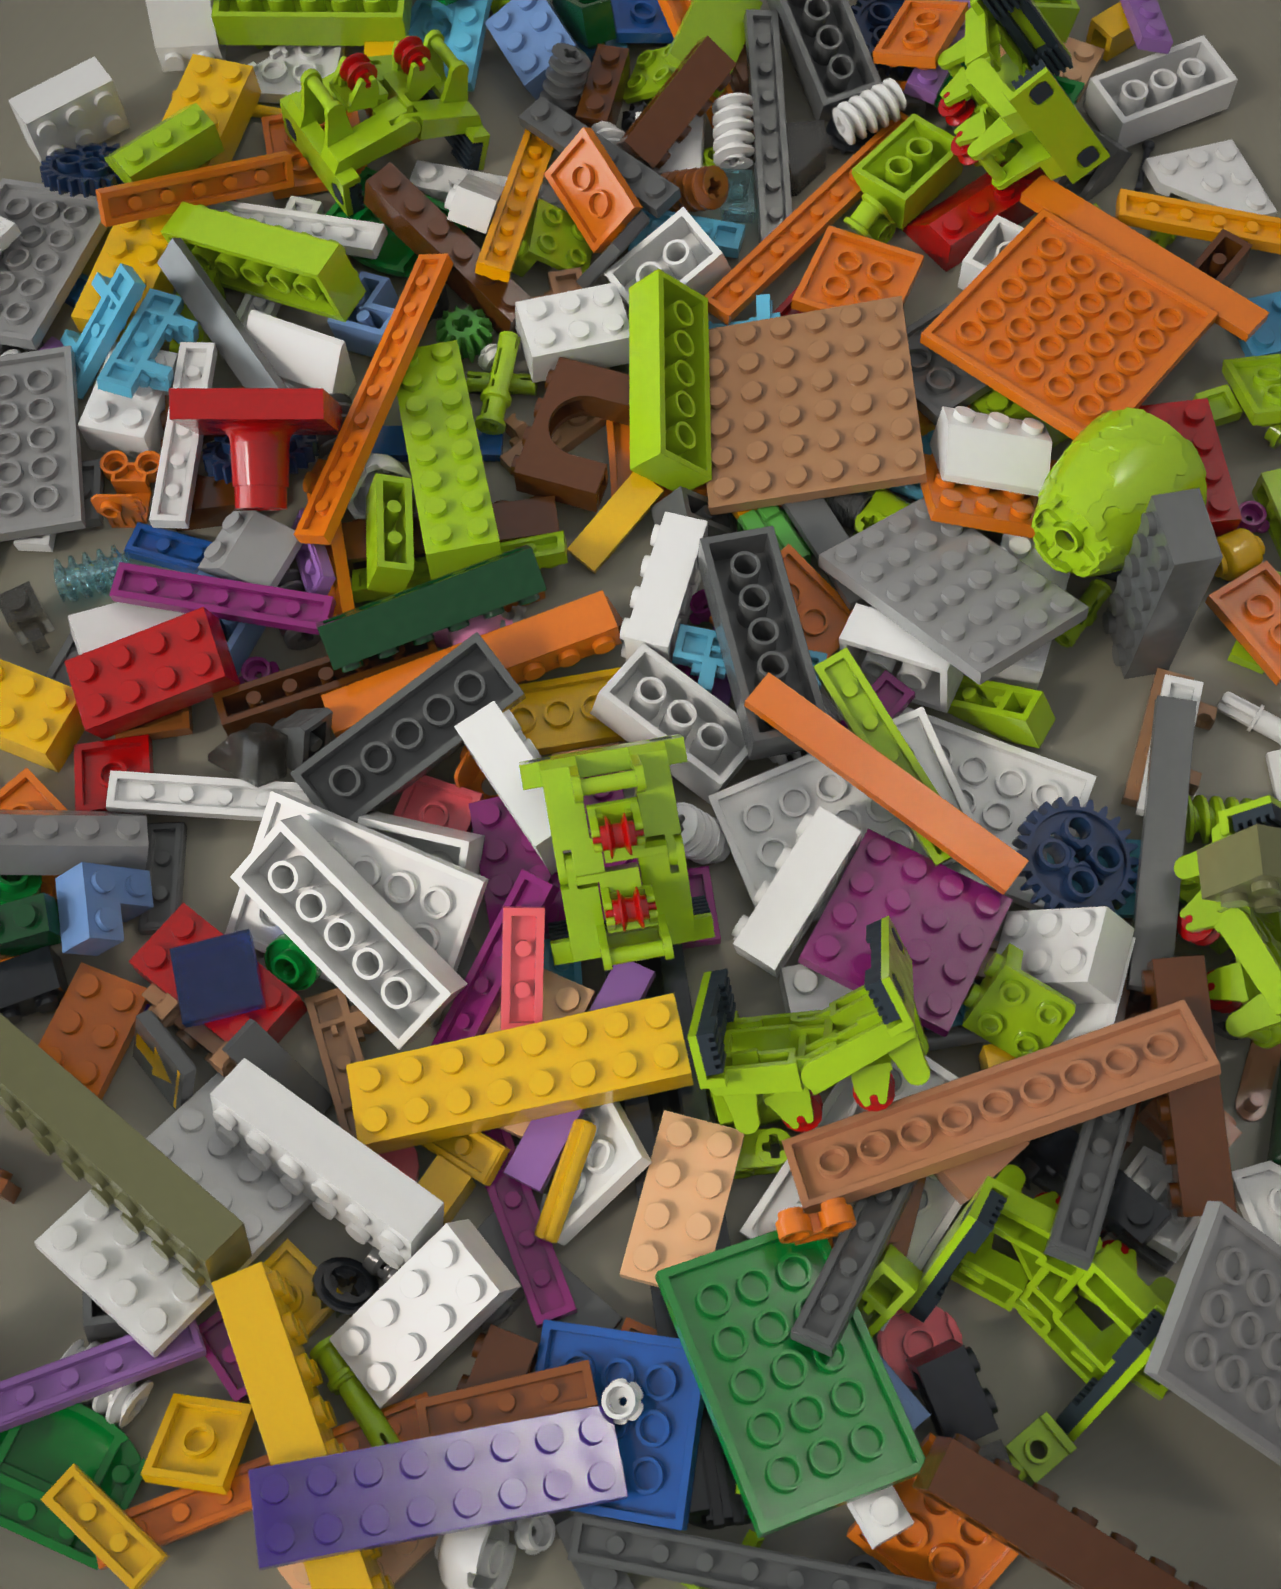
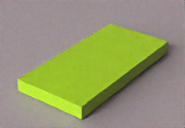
[664,0,763,98]

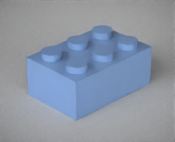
[484,0,591,100]

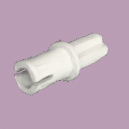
[1217,692,1281,745]

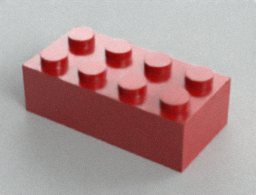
[1138,398,1242,537]
[64,607,240,740]
[128,902,308,1043]

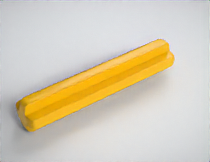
[534,1119,597,1243]

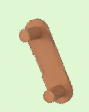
[1234,1040,1281,1122]

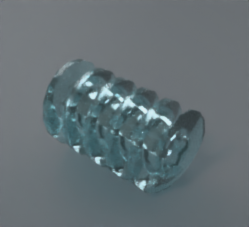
[53,545,132,602]

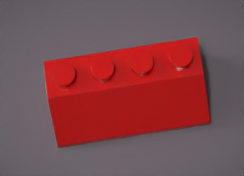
[903,161,1048,272]

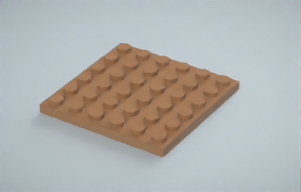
[706,296,927,516]

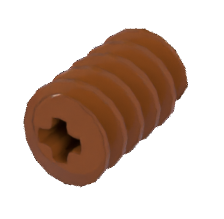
[660,165,729,212]

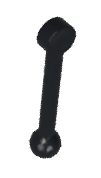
[1134,139,1155,192]

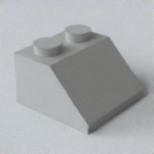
[198,511,303,587]

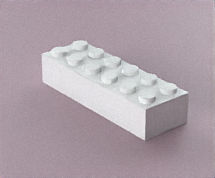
[230,814,467,1050]
[210,1058,444,1269]

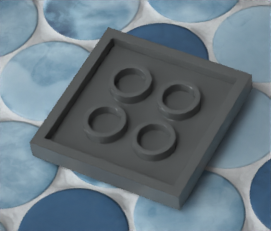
[906,303,993,426]

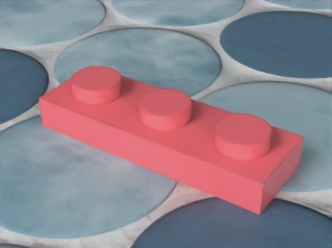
[500,906,545,1031]

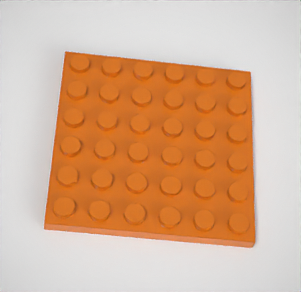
[920,209,1219,440]

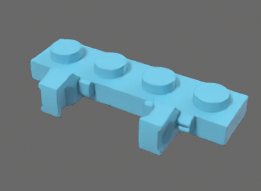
[431,0,492,92]
[617,208,745,259]
[60,263,146,399]
[97,288,199,398]
[672,624,827,693]

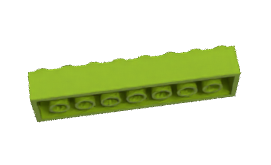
[397,340,502,580]

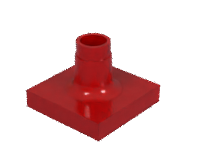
[169,388,342,511]

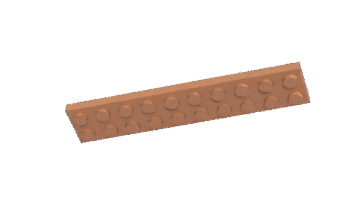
[782,999,1222,1214]

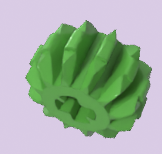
[435,304,493,363]

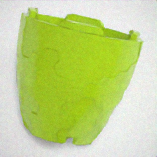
[1031,407,1207,577]

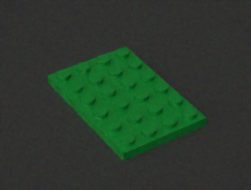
[655,1230,926,1538]

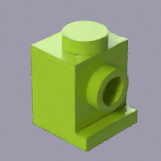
[1001,1411,1077,1486]

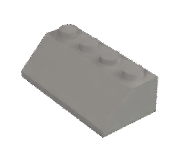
[0,809,149,875]

